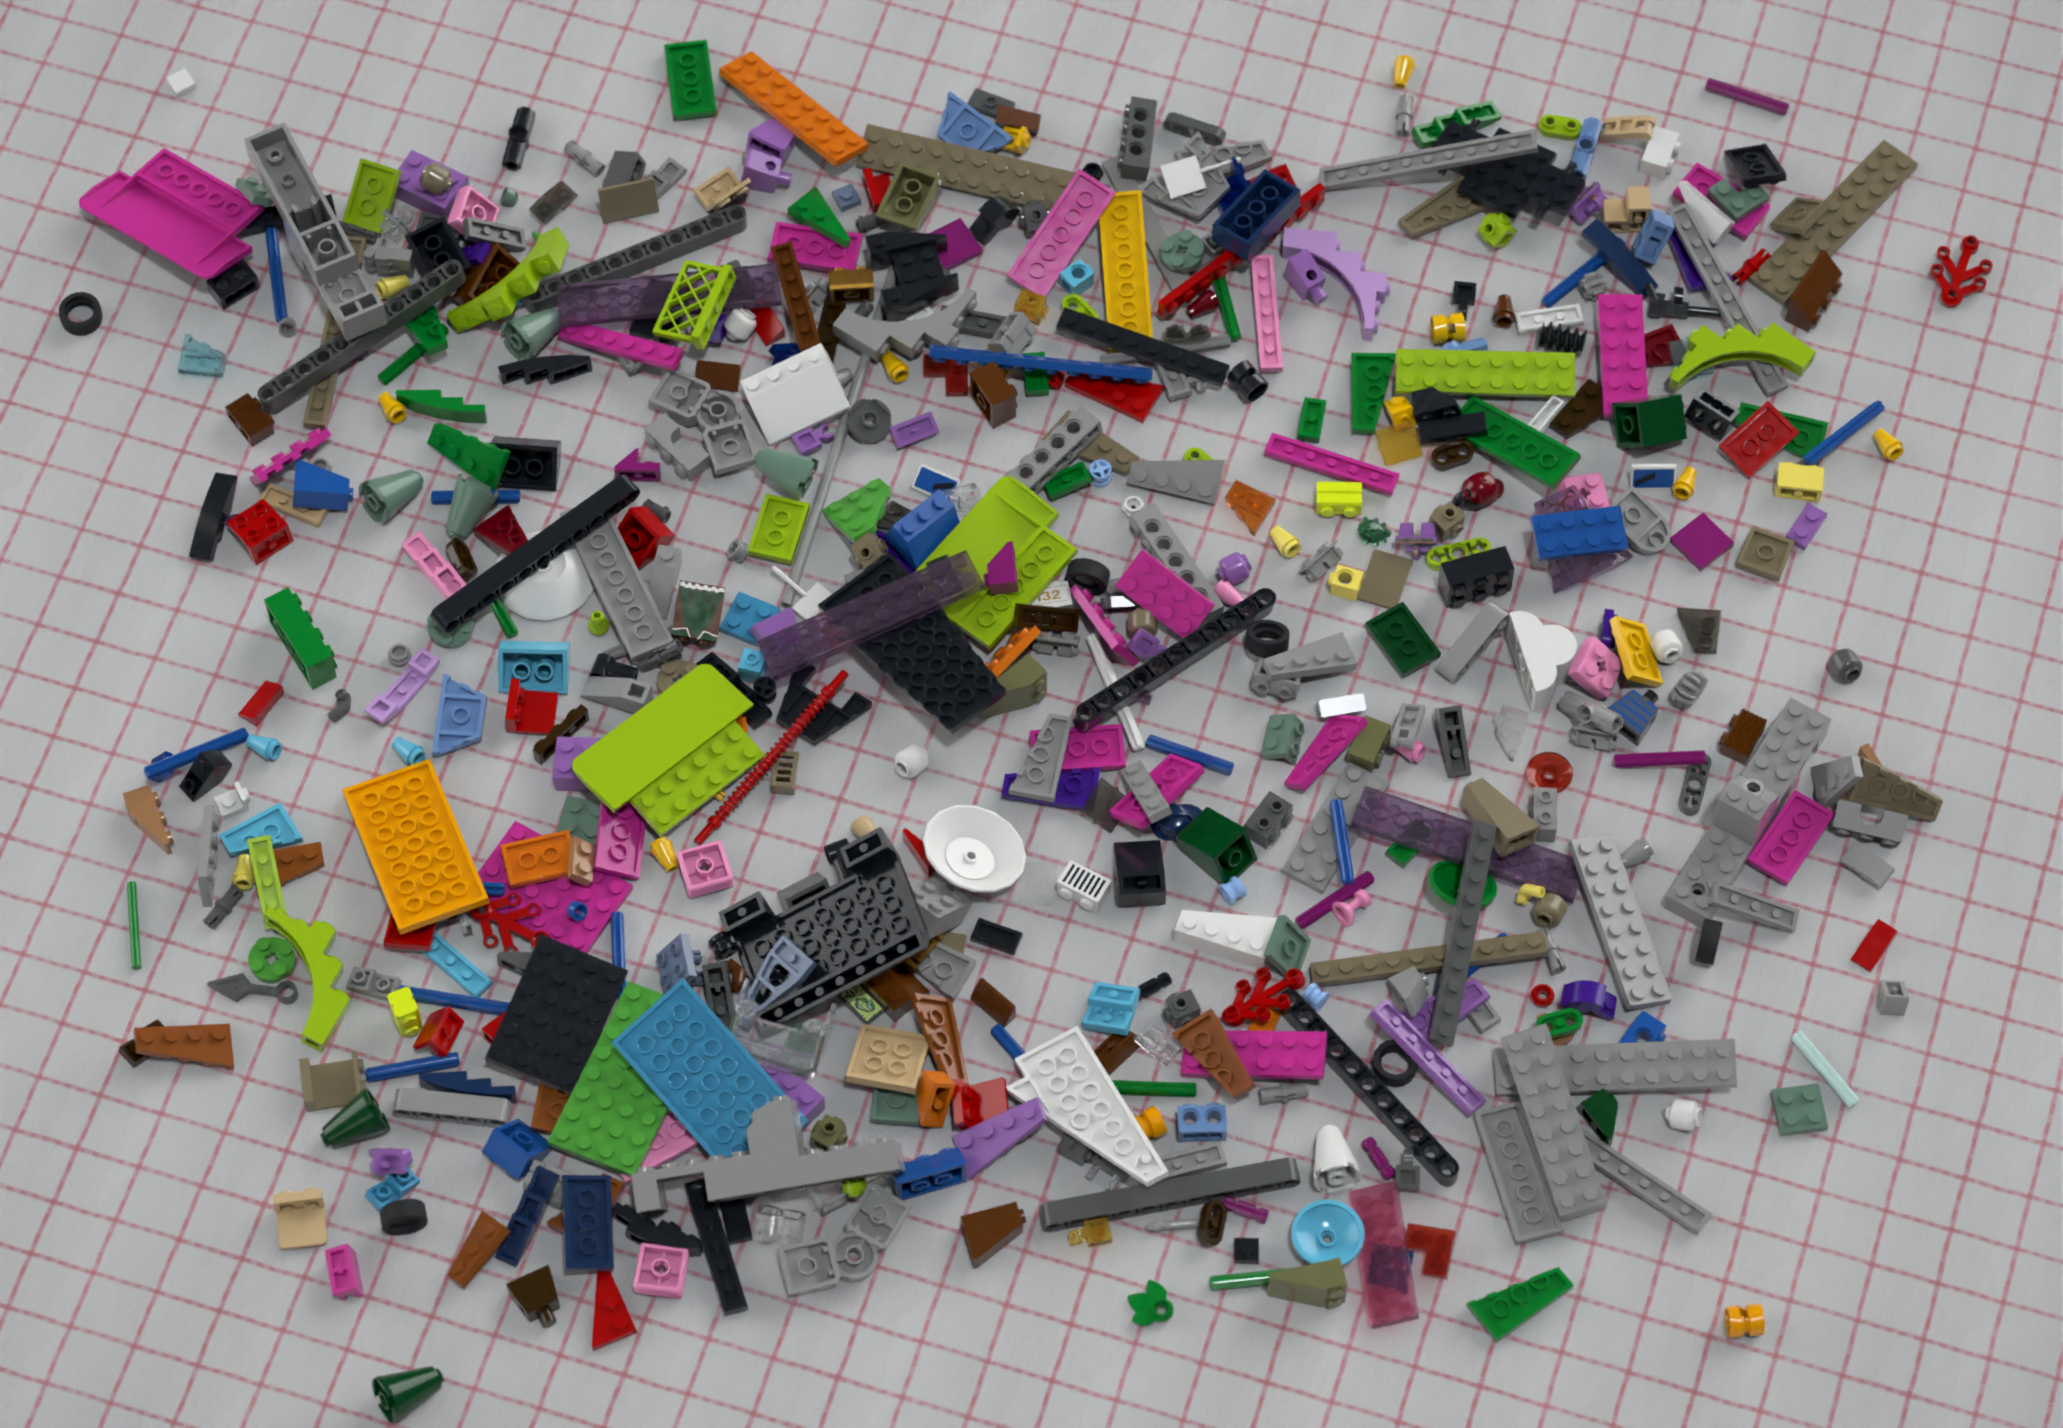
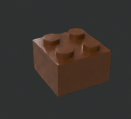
[970,361,1018,429]

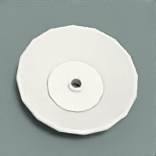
[496,530,595,621]
[923,805,1027,893]

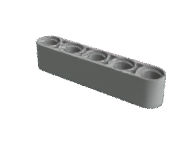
[392,1088,512,1128]

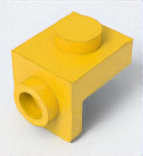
[1000,126,1031,155]
[1383,395,1416,432]

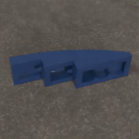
[1581,218,1658,300]
[419,1071,517,1104]
[495,1165,561,1267]

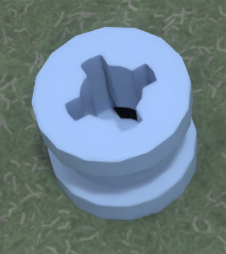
[1089,459,1112,488]
[1218,876,1247,905]
[1302,983,1330,1012]

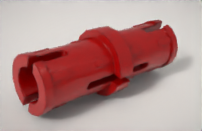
[1731,248,1771,286]

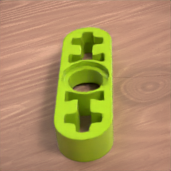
[1426,537,1491,571]

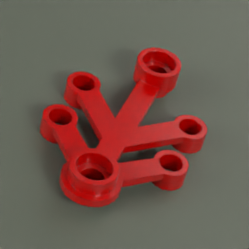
[1930,235,1993,308]
[470,892,551,952]
[1222,967,1306,1027]

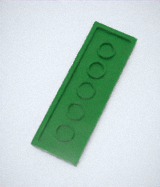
[1460,395,1581,490]

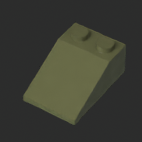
[875,162,942,231]
[978,654,1047,719]
[1267,1258,1347,1308]

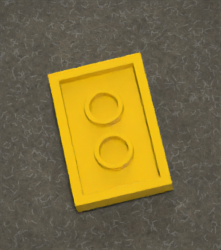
[1609,616,1663,688]

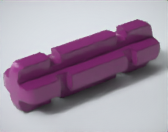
[1362,1137,1396,1181]
[1223,1196,1269,1223]

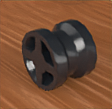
[753,676,777,705]
[708,931,738,960]

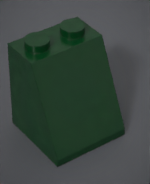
[1612,394,1687,447]
[1175,807,1258,885]

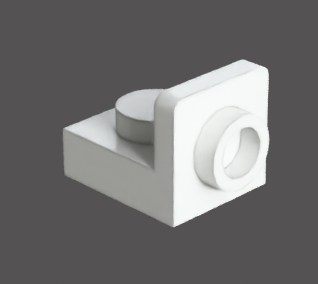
[214,781,251,820]

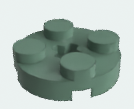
[1160,230,1205,273]
[427,615,474,648]

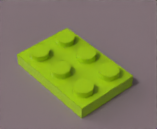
[342,158,402,234]
[748,493,810,565]

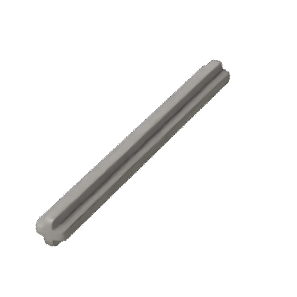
[1100,334,1231,365]

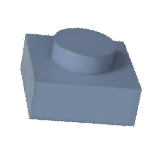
[832,183,861,212]

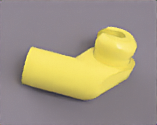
[1515,884,1545,906]

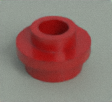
[1531,984,1555,1007]

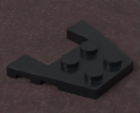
[777,657,872,745]

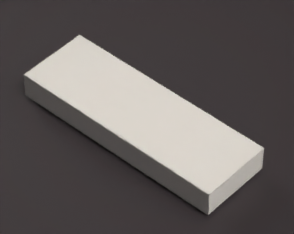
[1515,304,1584,336]

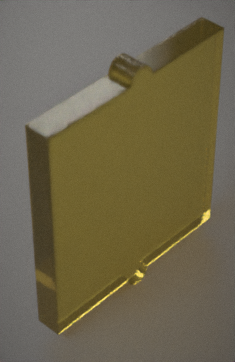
[1375,420,1423,466]

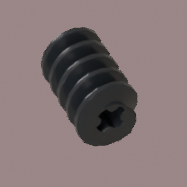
[1538,321,1587,356]

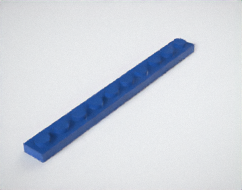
[929,345,1153,383]

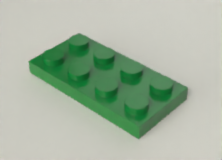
[664,39,717,120]

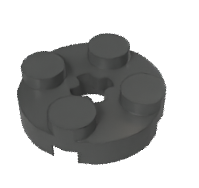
[846,398,892,445]

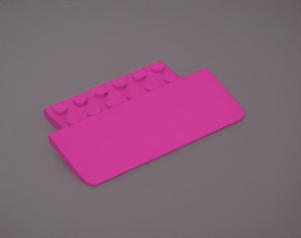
[79,148,264,279]

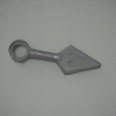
[207,973,298,1005]

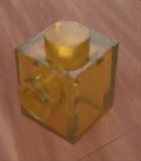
[1014,289,1049,326]

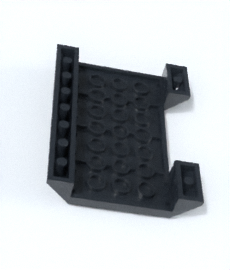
[718,827,930,1035]

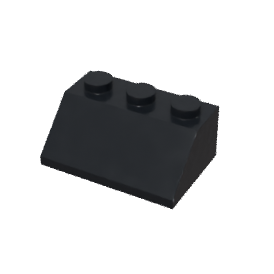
[405,216,472,288]
[490,436,561,491]

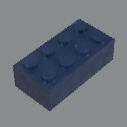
[1212,169,1301,261]

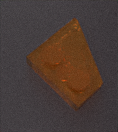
[1225,480,1276,536]

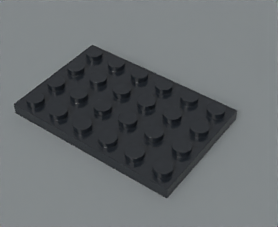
[485,934,628,1096]

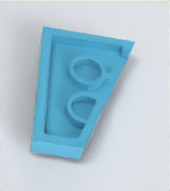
[219,802,303,857]

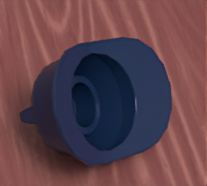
[1151,804,1202,841]

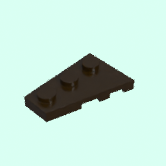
[1549,379,1604,440]

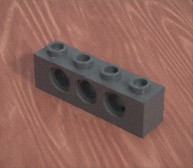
[1118,96,1157,181]

